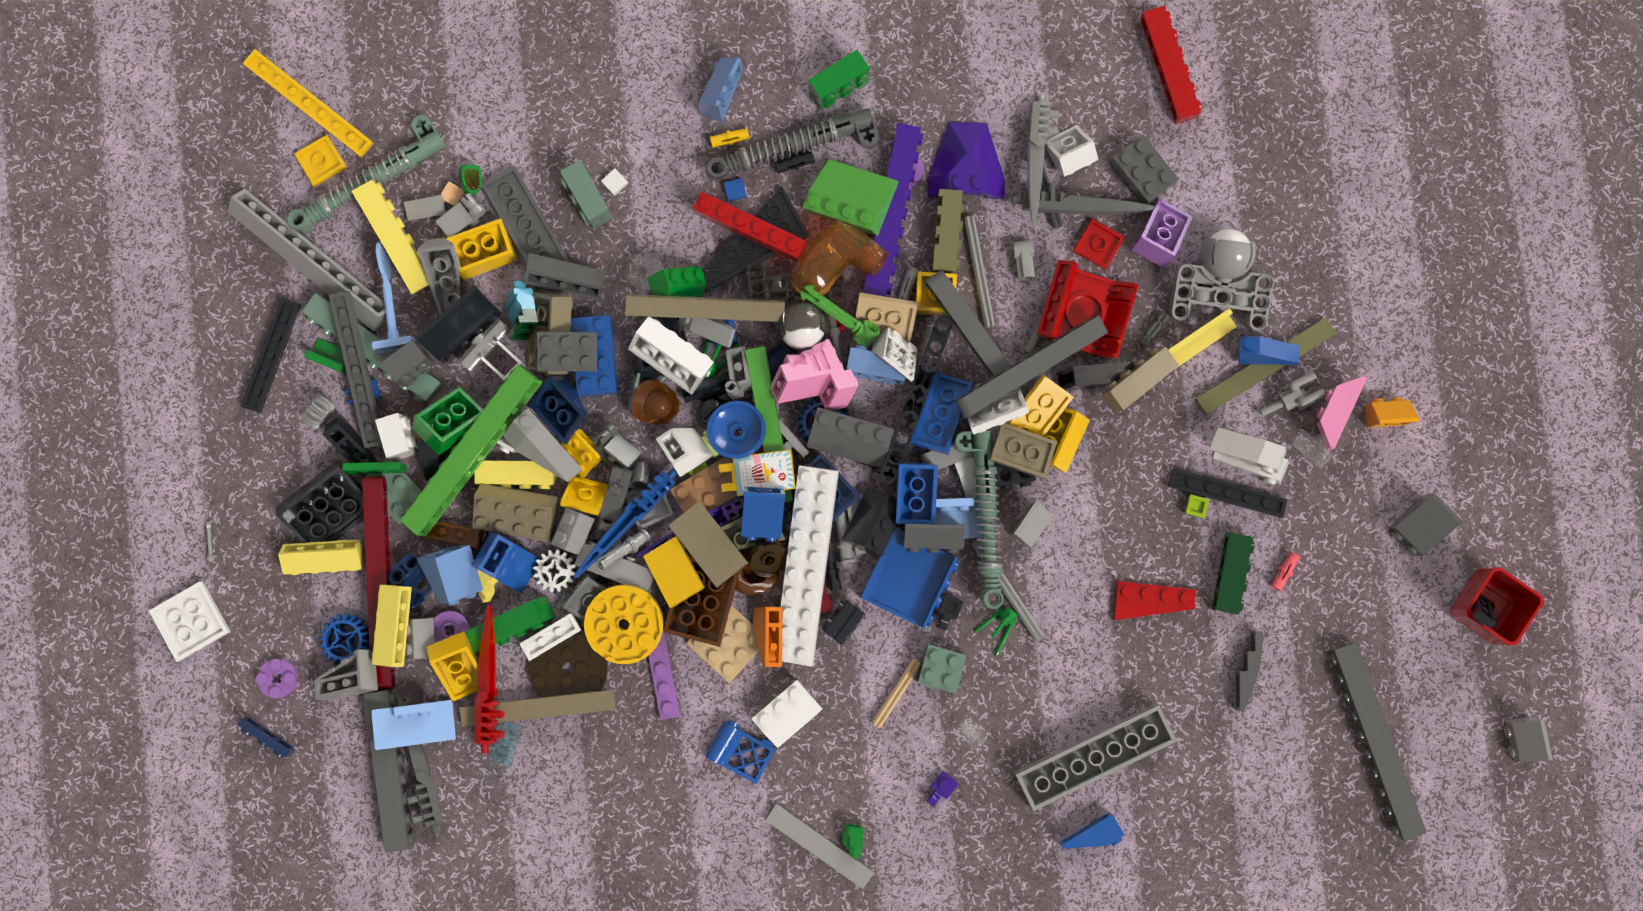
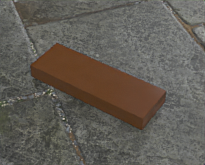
[423,521,483,549]

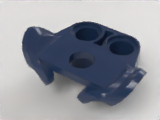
[388,553,432,611]

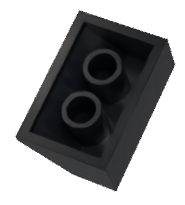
[842,488,897,558]

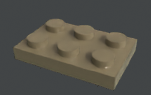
[989,423,1057,479]

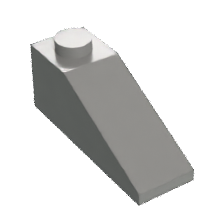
[678,318,735,347]

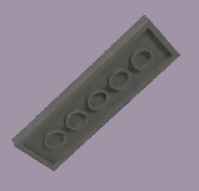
[482,165,570,264]

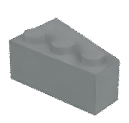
[315,649,378,701]

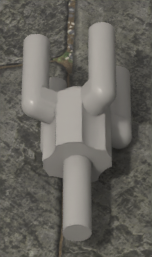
[1260,372,1326,417]

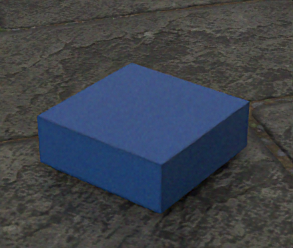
[724,178,747,202]

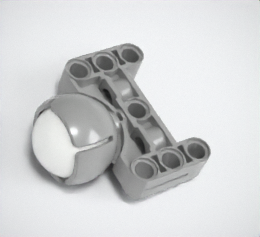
[1169,229,1274,331]

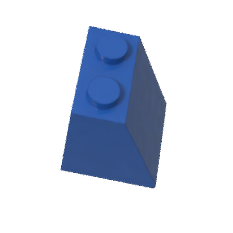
[741,486,785,541]

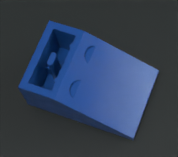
[472,532,541,593]

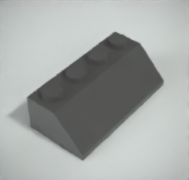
[807,407,894,468]

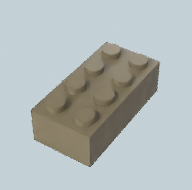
[472,483,558,542]

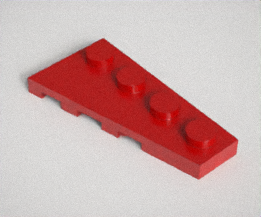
[1113,581,1196,620]

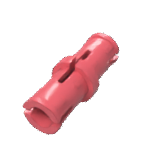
[1270,552,1301,592]

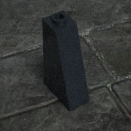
[1057,361,1137,391]

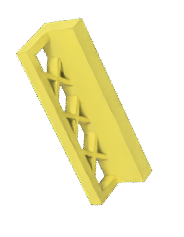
[1169,308,1237,369]

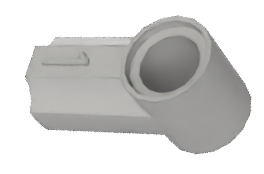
[1012,240,1035,280]

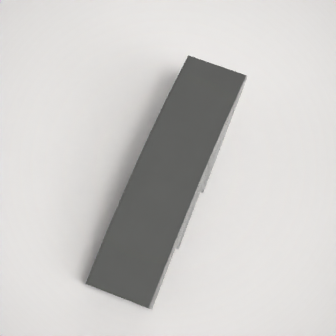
[1235,631,1263,711]

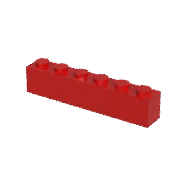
[1140,6,1202,124]
[693,191,807,263]

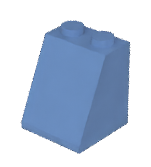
[417,545,483,606]

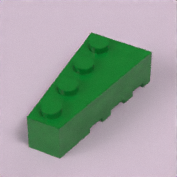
[465,596,556,653]

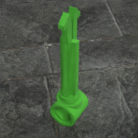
[800,285,880,348]

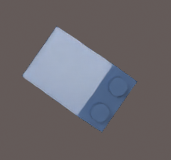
[846,345,905,386]

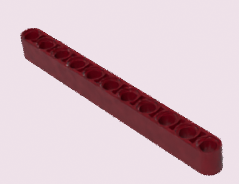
[362,476,395,690]

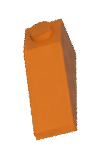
[753,607,782,667]

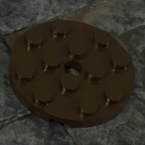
[529,630,608,697]

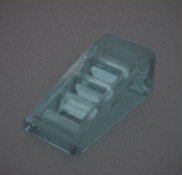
[491,722,522,766]

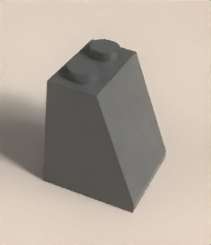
[1389,493,1463,556]

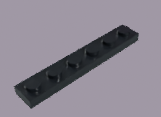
[240,298,301,413]
[1168,468,1288,518]

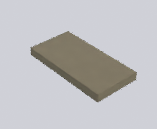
[668,501,748,588]

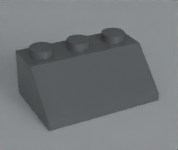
[903,524,965,553]

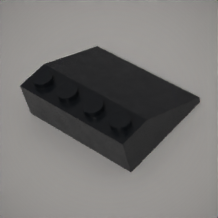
[415,286,501,364]
[276,459,364,543]

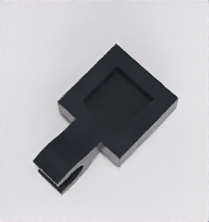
[938,594,964,631]

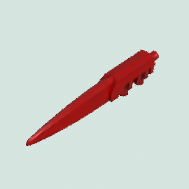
[474,604,505,753]

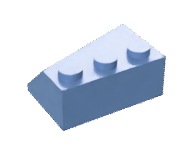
[698,57,743,123]

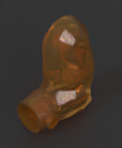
[791,221,889,295]

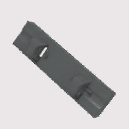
[594,465,633,541]

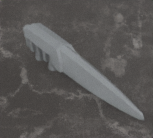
[1027,95,1060,224]

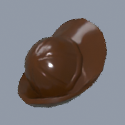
[631,380,679,425]
[735,550,778,595]

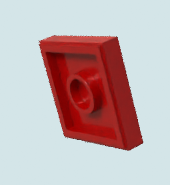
[1072,218,1125,270]

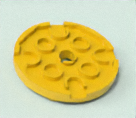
[584,585,664,664]

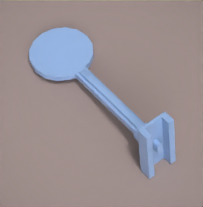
[372,241,416,355]

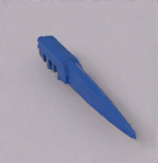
[574,468,678,578]

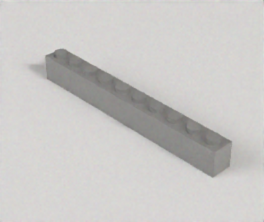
[228,189,387,332]

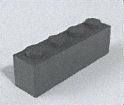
[523,253,606,300]

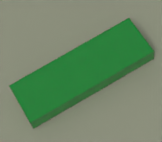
[342,462,407,474]

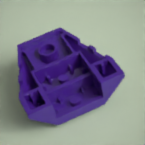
[928,122,1005,199]

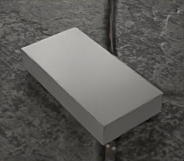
[404,195,446,221]

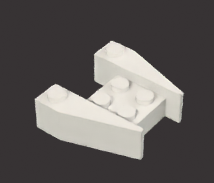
[1209,427,1289,486]

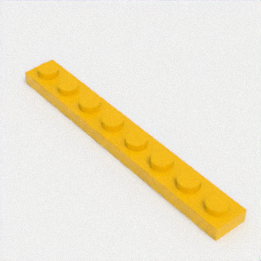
[243,49,374,158]

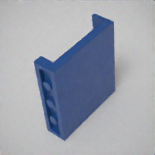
[860,528,959,629]

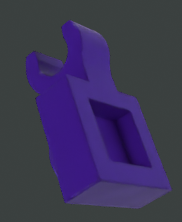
[926,771,958,807]

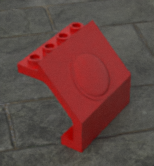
[1036,260,1138,359]

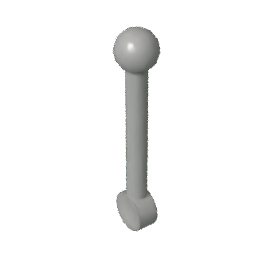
[206,522,215,562]

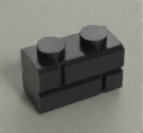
[823,600,866,646]

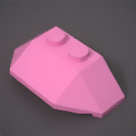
[1316,376,1367,451]

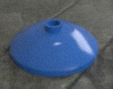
[707,401,766,459]

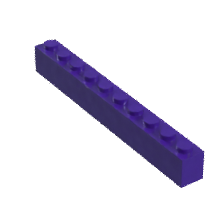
[863,123,923,297]

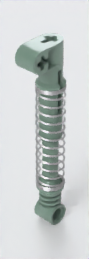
[287,115,446,234]
[953,431,1004,609]

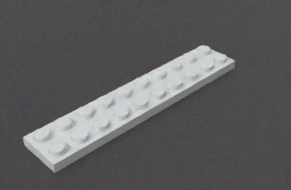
[781,465,839,667]

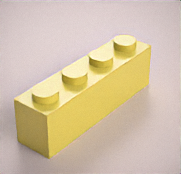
[475,461,556,490]
[278,539,365,575]
[372,585,412,667]

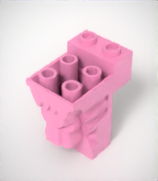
[770,339,859,411]

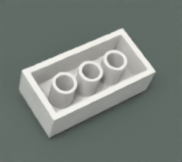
[628,316,713,394]

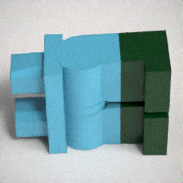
[504,281,538,340]

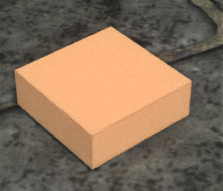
[441,181,465,206]

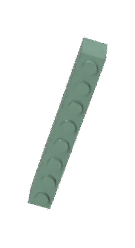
[301,293,444,403]

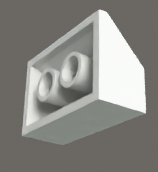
[752,679,822,748]

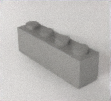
[574,541,655,593]

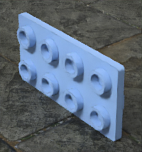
[935,498,982,539]
[371,700,456,750]

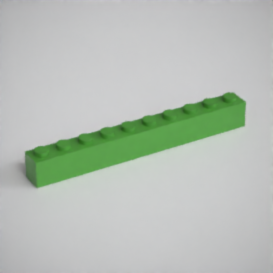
[400,365,543,537]

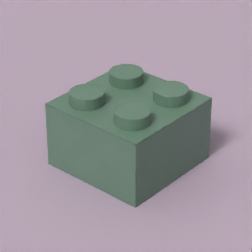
[917,644,967,694]

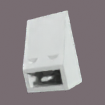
[872,327,918,381]

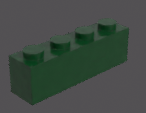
[1211,533,1255,615]

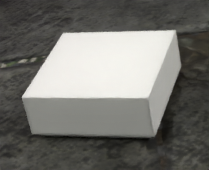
[601,169,629,196]

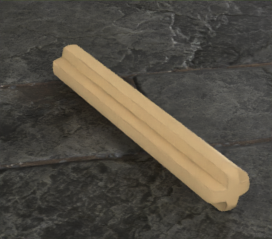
[872,659,922,728]

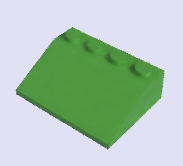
[802,159,898,236]

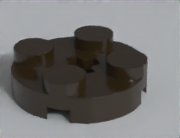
[748,540,788,577]

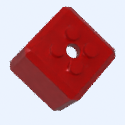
[1450,567,1544,646]

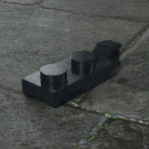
[681,372,731,403]

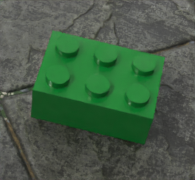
[808,49,870,110]
[412,387,483,455]

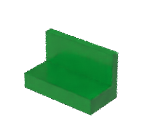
[304,338,346,374]

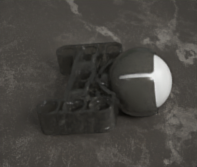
[747,251,846,350]

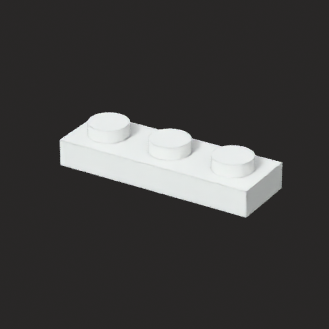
[520,613,581,661]

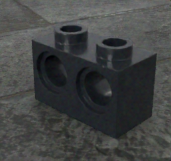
[994,463,1036,490]

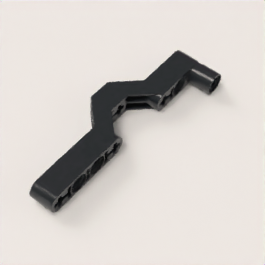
[880,315,953,485]

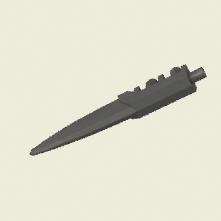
[1012,183,1156,214]
[395,691,443,835]

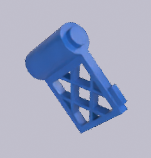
[705,719,776,784]

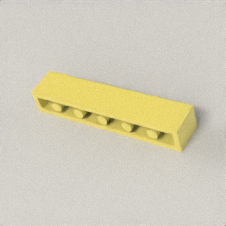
[352,180,430,294]

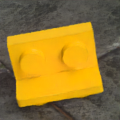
[562,429,603,478]

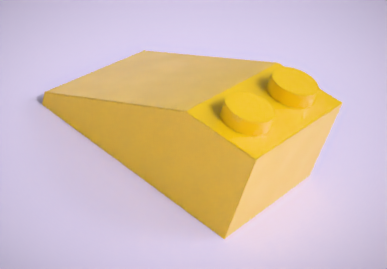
[427,631,479,701]

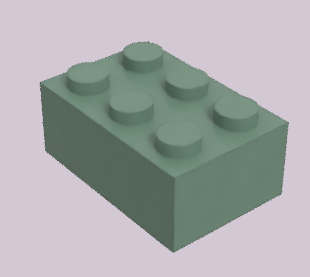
[560,160,614,229]

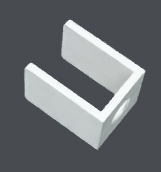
[480,340,526,381]

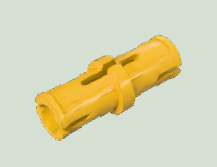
[710,127,750,148]

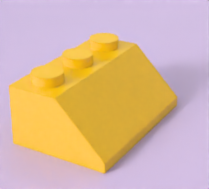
[446,218,518,280]
[1043,408,1090,473]

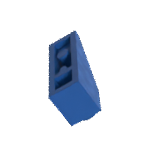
[1239,337,1299,365]
[1059,812,1125,849]

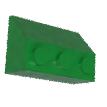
[647,267,707,298]

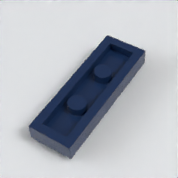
[237,717,296,758]

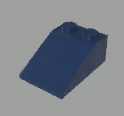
[529,376,587,445]
[795,453,861,522]

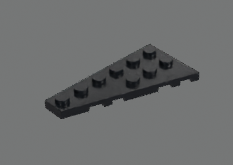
[702,186,809,291]

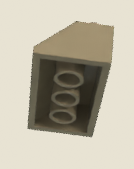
[527,291,573,375]

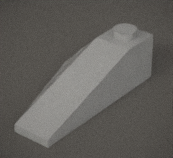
[417,238,460,315]
[503,408,583,482]

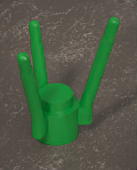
[703,339,740,378]
[974,606,1018,656]

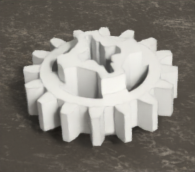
[533,550,577,592]

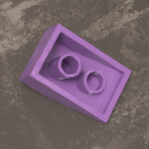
[1132,198,1193,269]

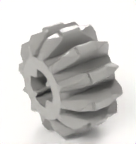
[302,396,335,430]

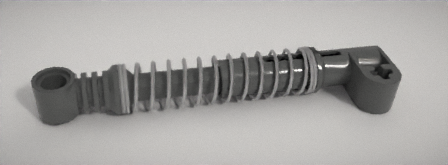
[707,108,879,180]

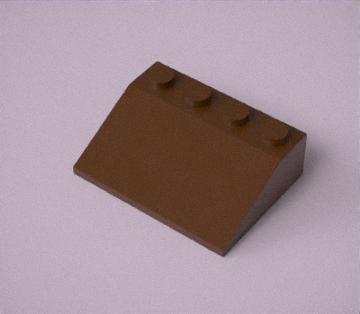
[663,556,740,647]

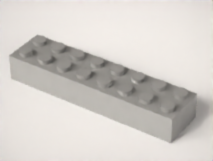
[1013,704,1177,811]

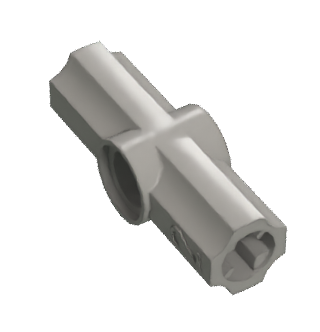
[458,318,510,372]

